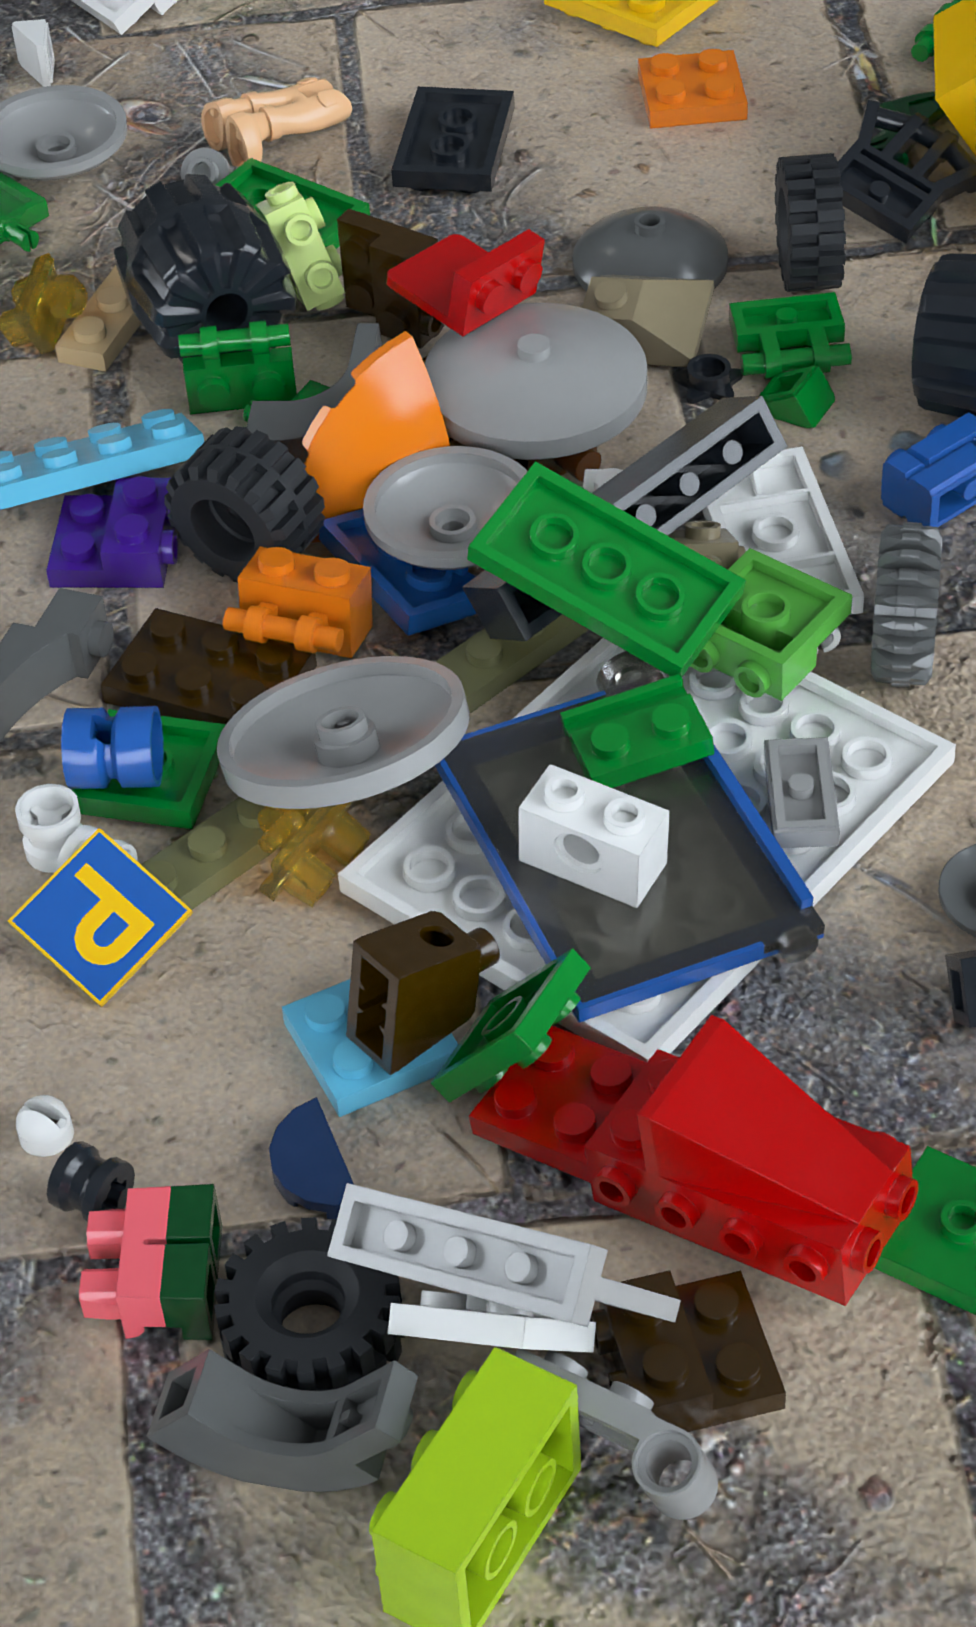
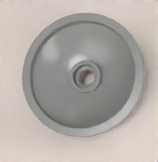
[0,85,128,180]
[363,446,527,570]

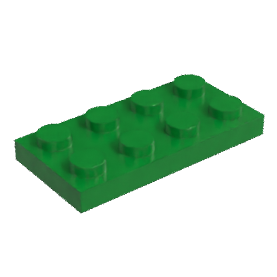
[467,461,746,677]

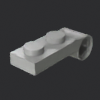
[514,1349,718,1520]

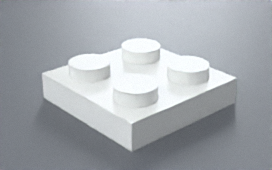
[388,1290,596,1353]

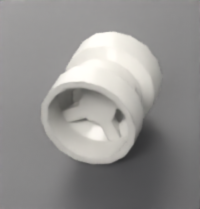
[15,784,83,873]

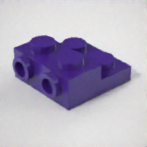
[46,476,178,588]

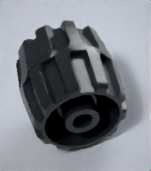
[114,174,297,364]
[912,253,976,417]

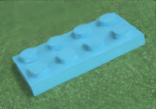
[0,409,205,510]

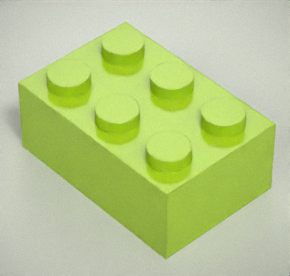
[369,1347,581,1627]

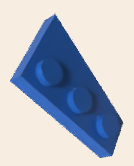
[319,509,476,636]

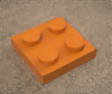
[638,49,748,129]

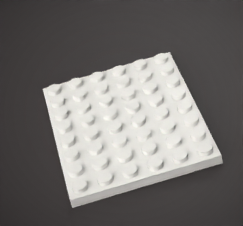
[338,638,956,1062]

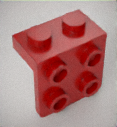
[386,229,545,337]

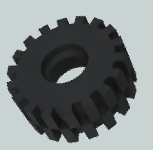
[775,153,846,292]
[214,1217,405,1391]

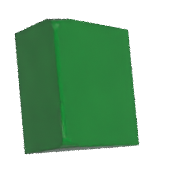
[759,365,835,428]

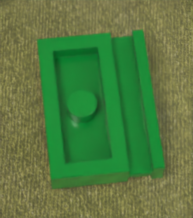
[560,674,714,788]

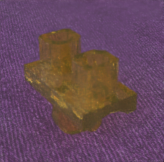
[0,253,88,354]
[257,802,372,908]

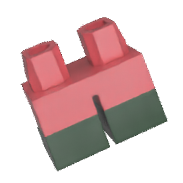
[79,1184,223,1340]

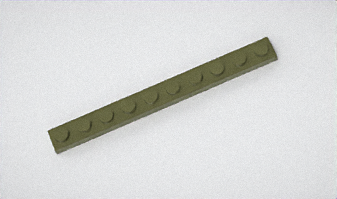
[141,614,589,910]

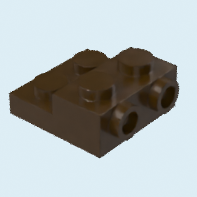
[337,208,444,349]
[590,1270,786,1432]

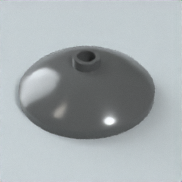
[572,206,728,291]

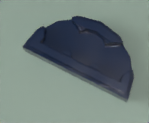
[269,1097,354,1220]

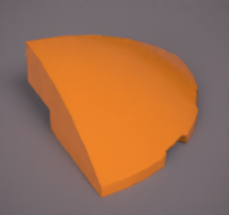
[302,331,450,543]

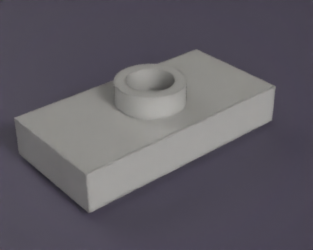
[764,737,840,848]

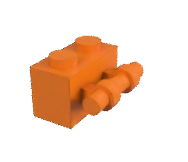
[223,546,373,658]

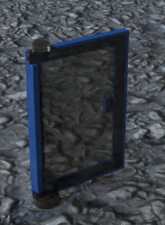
[435,651,825,1023]

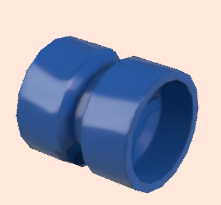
[61,706,164,789]

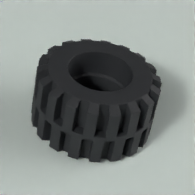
[164,426,325,583]

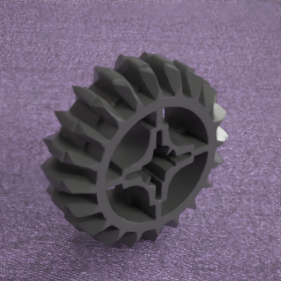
[871,522,942,688]

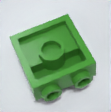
[691,548,852,701]

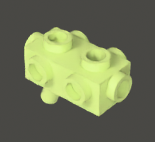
[256,182,345,311]

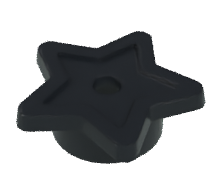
[673,354,743,404]

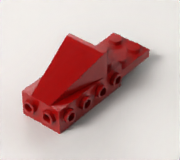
[469,1015,918,1306]

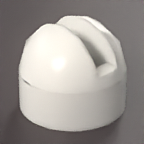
[16,1095,74,1157]

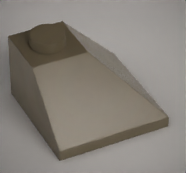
[582,275,715,367]

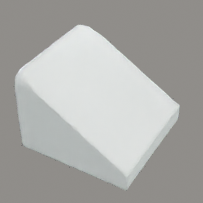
[12,19,55,87]

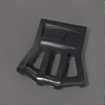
[837,99,976,244]

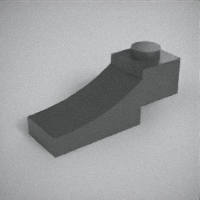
[0,588,114,742]

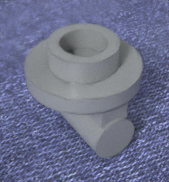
[181,147,238,185]

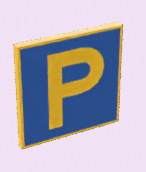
[8,828,193,1008]

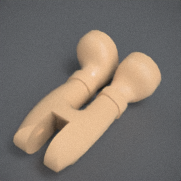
[201,77,352,167]

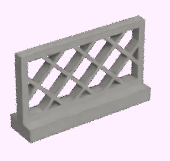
[327,1183,681,1327]

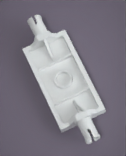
[702,446,864,654]

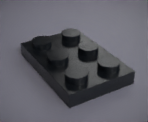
[391,86,515,193]

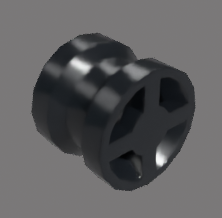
[47,1141,135,1222]

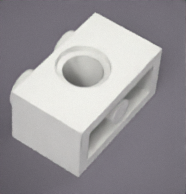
[519,764,670,908]

